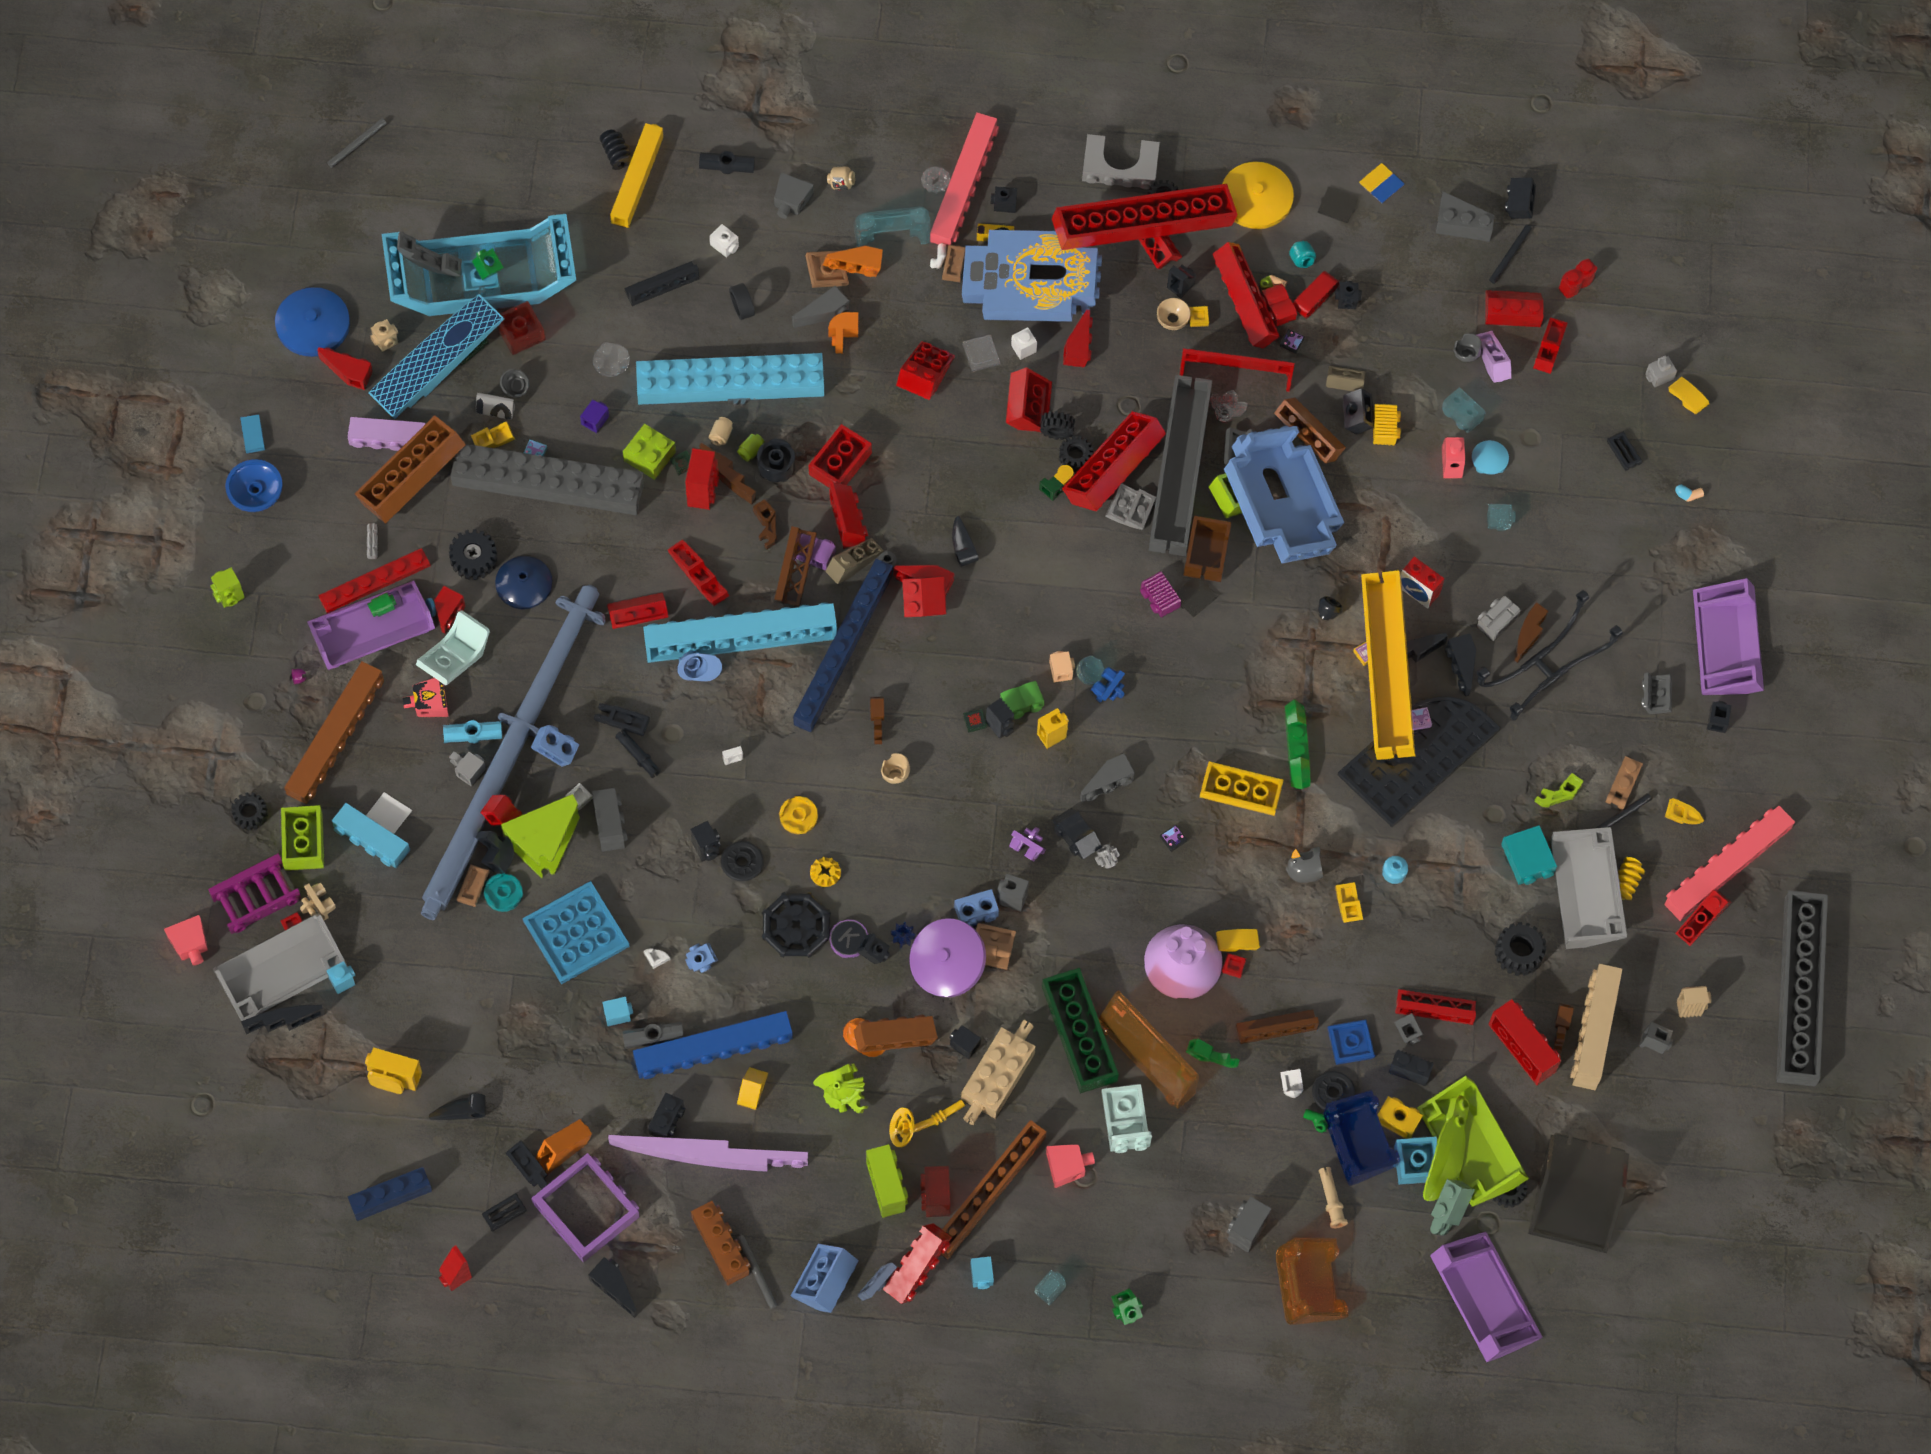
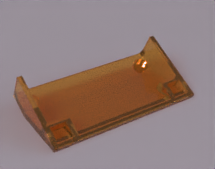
[1099,990,1199,1109]

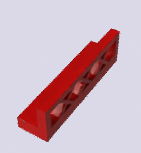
[1139,235,1182,269]
[1395,989,1476,1025]

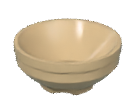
[1157,298,1190,330]

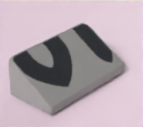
[476,393,515,420]

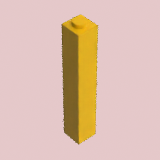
[610,123,664,228]

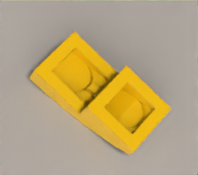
[1668,377,1709,414]
[471,422,515,448]
[1335,882,1363,923]
[1216,929,1260,952]

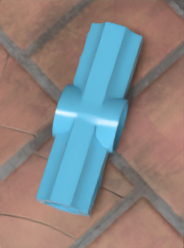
[443,720,503,744]

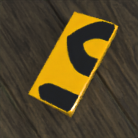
[977,223,1014,241]

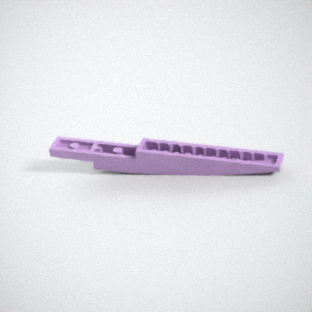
[608,1135,808,1171]

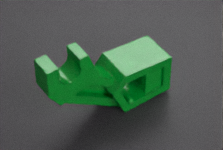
[1186,1039,1240,1068]

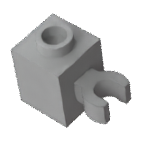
[1646,355,1677,387]
[449,752,486,787]

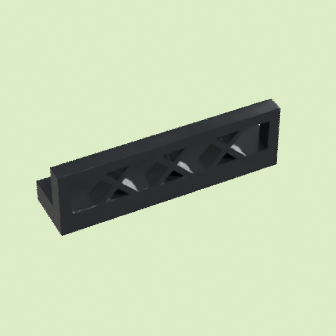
[624,261,699,306]

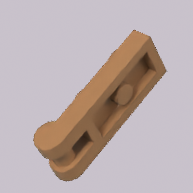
[1605,756,1643,810]

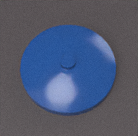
[275,288,350,357]

